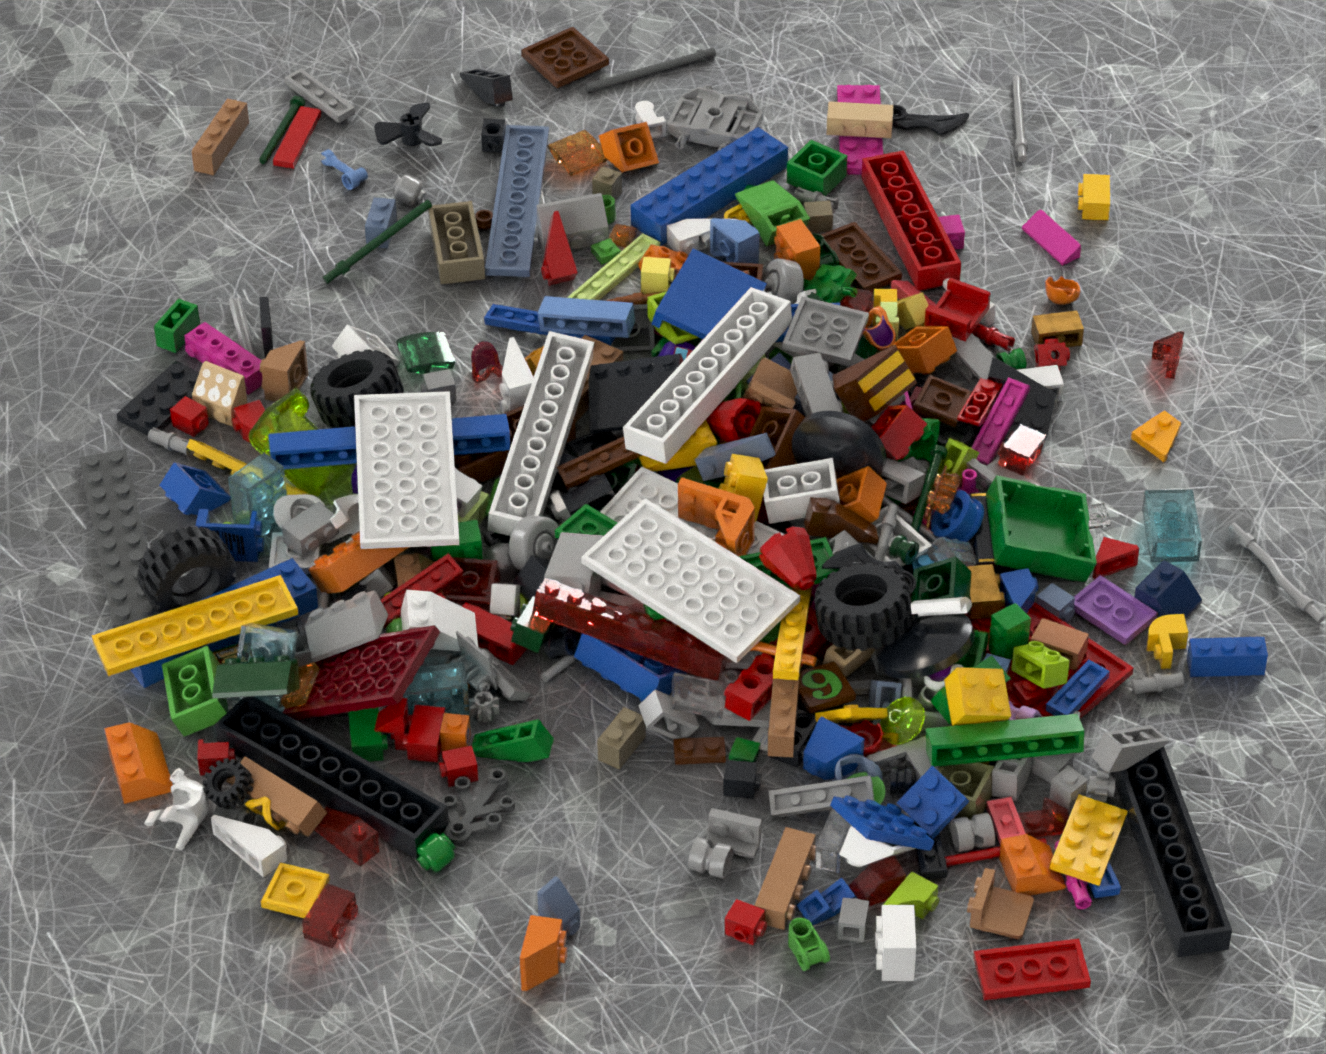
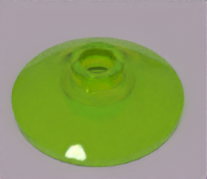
[880,697,925,745]

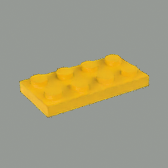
[1049,794,1128,886]

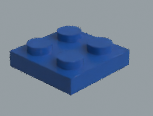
[897,766,969,839]

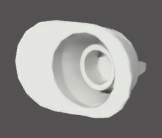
[273,494,325,529]

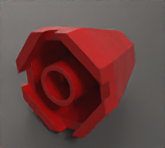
[706,398,762,442]
[759,527,817,591]

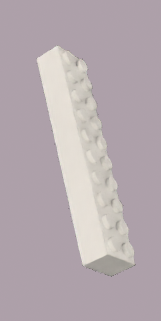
[623,287,792,464]
[487,331,594,536]

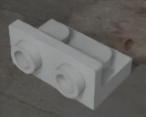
[706,808,762,858]

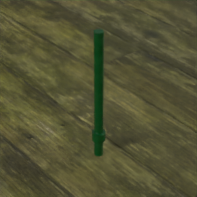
[322,199,432,284]

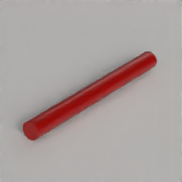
[945,838,1047,867]

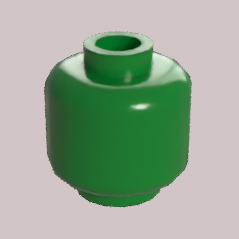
[416,833,456,872]

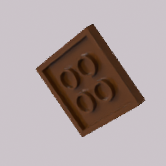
[521,27,609,88]

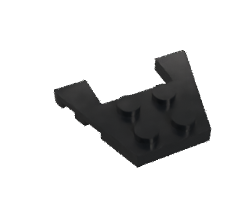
[973,357,1056,443]

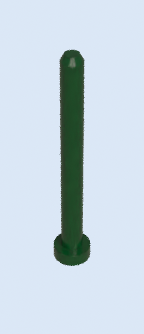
[259,96,306,164]
[911,445,948,533]

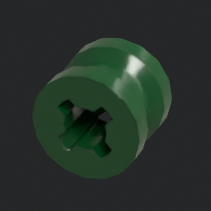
[889,535,919,565]

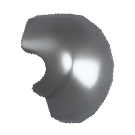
[483,543,520,581]

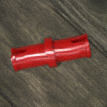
[972,324,1015,351]

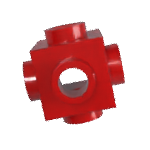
[1034,338,1070,371]

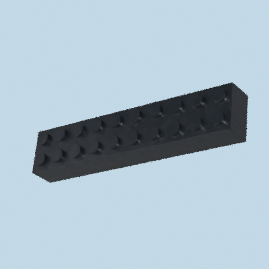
[215,696,449,859]
[1111,729,1232,958]

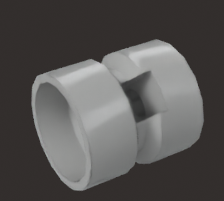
[950,813,995,852]
[688,837,734,879]

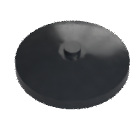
[792,411,886,479]
[876,613,975,679]

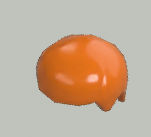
[1045,276,1081,305]

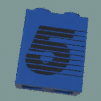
[196,509,264,562]

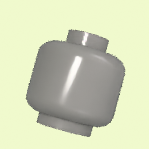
[392,174,426,207]

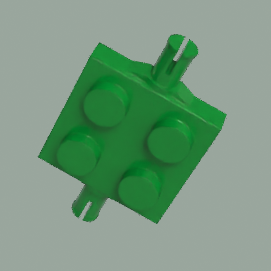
[803,264,858,303]

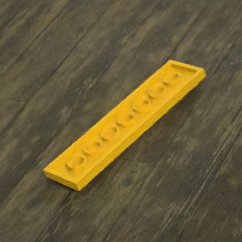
[92,575,298,676]

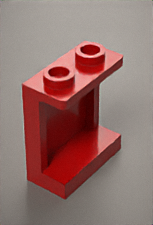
[924,278,991,342]

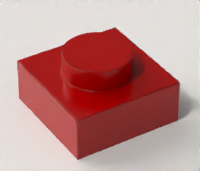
[1012,678,1048,707]

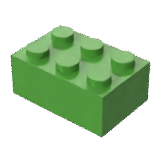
[162,646,229,737]

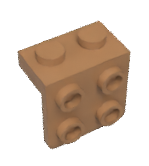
[743,358,798,409]
[967,868,1034,939]

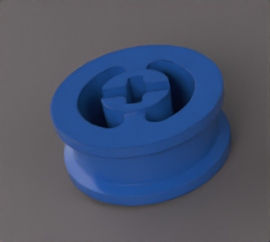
[931,490,984,547]

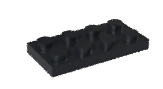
[117,361,199,436]

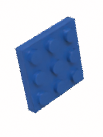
[830,795,934,851]

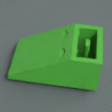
[735,180,810,247]

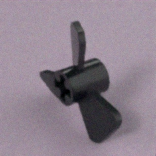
[374,102,442,146]

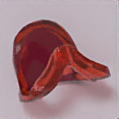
[471,341,503,383]

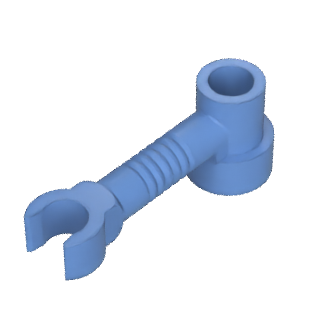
[321,149,368,190]

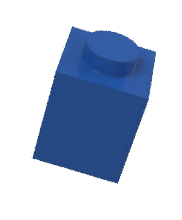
[999,568,1038,614]

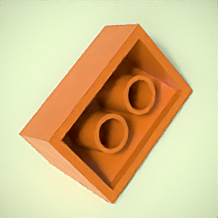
[104,722,173,804]

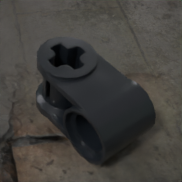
[544,614,583,659]

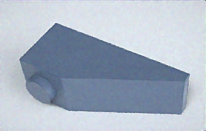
[695,433,776,481]

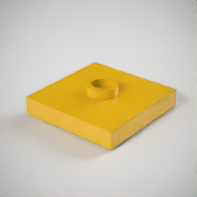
[815,705,888,723]
[261,862,330,920]

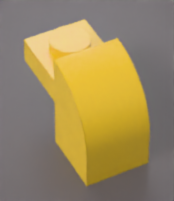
[1146,614,1188,669]

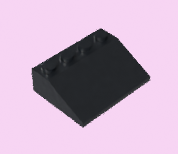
[588,353,683,434]

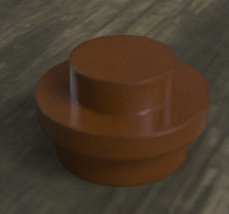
[475,210,493,230]

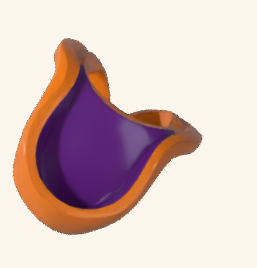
[863,306,896,350]

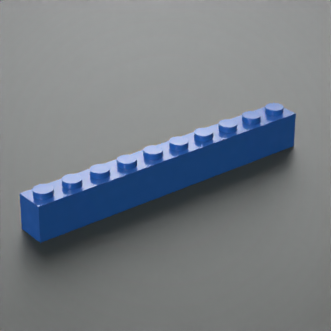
[268,414,510,470]

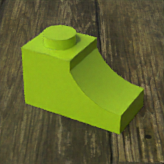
[883,871,939,919]

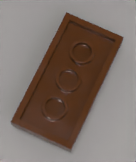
[821,222,902,294]

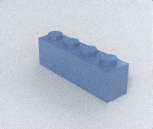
[537,296,635,338]

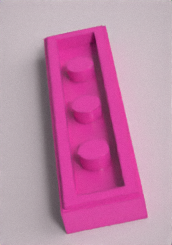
[971,377,1030,466]

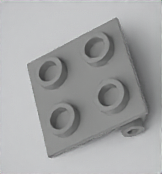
[450,631,498,692]

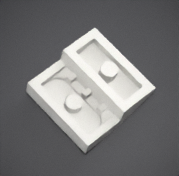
[911,597,972,617]

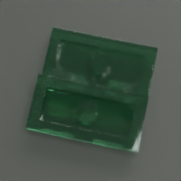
[396,332,456,374]

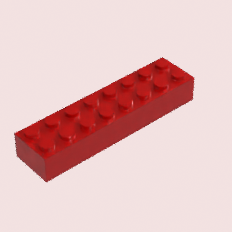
[861,150,961,291]

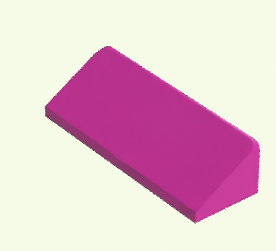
[1022,209,1081,266]

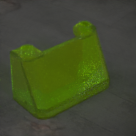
[249,388,353,497]

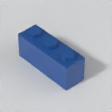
[1187,637,1268,677]

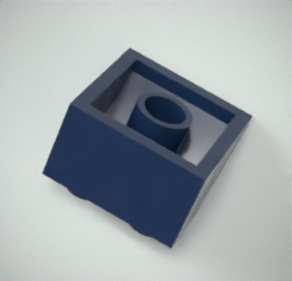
[1135,560,1202,619]

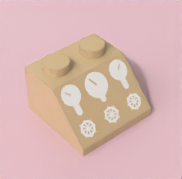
[192,361,247,427]

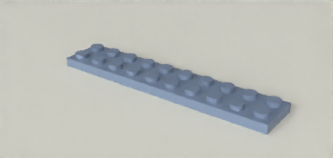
[485,125,549,277]

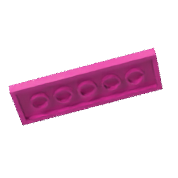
[837,85,883,175]

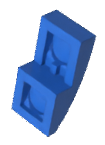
[796,878,858,925]

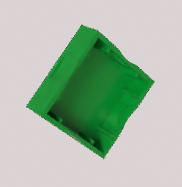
[986,475,1097,583]

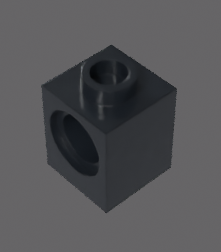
[481,119,506,153]

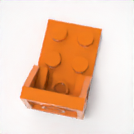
[678,478,755,557]

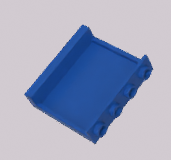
[652,248,767,339]

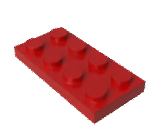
[973,939,1091,1000]

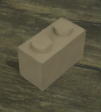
[597,707,646,770]

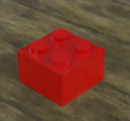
[871,405,927,460]

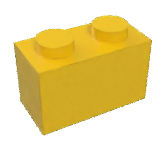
[1078,174,1110,220]

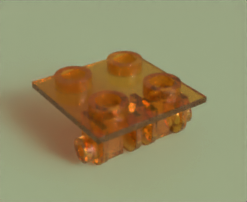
[924,465,961,528]

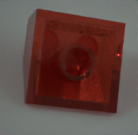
[442,557,501,604]

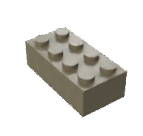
[428,201,485,284]

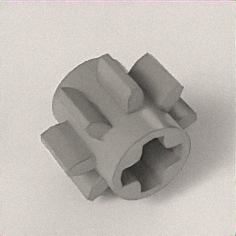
[469,691,499,722]
[1088,770,1116,803]

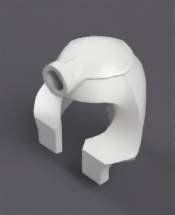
[326,494,360,544]
[144,768,210,850]

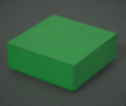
[729,737,761,762]

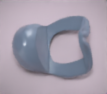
[832,754,883,781]

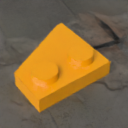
[1131,410,1181,462]

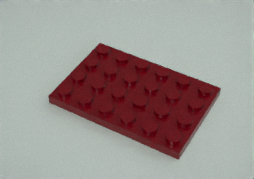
[282,625,440,720]

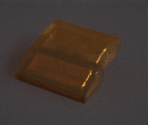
[547,129,608,177]

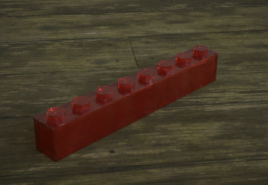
[532,578,728,683]

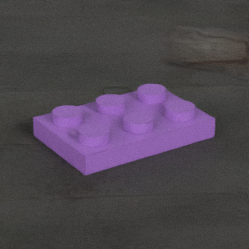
[1074,575,1158,645]

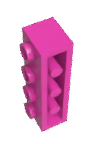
[184,322,263,395]

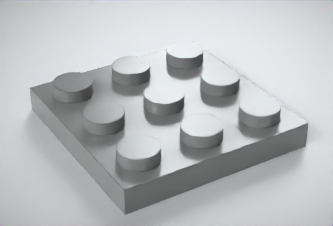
[782,296,869,367]

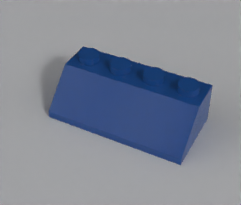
[574,623,688,702]

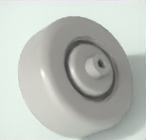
[762,258,804,304]
[509,515,559,571]

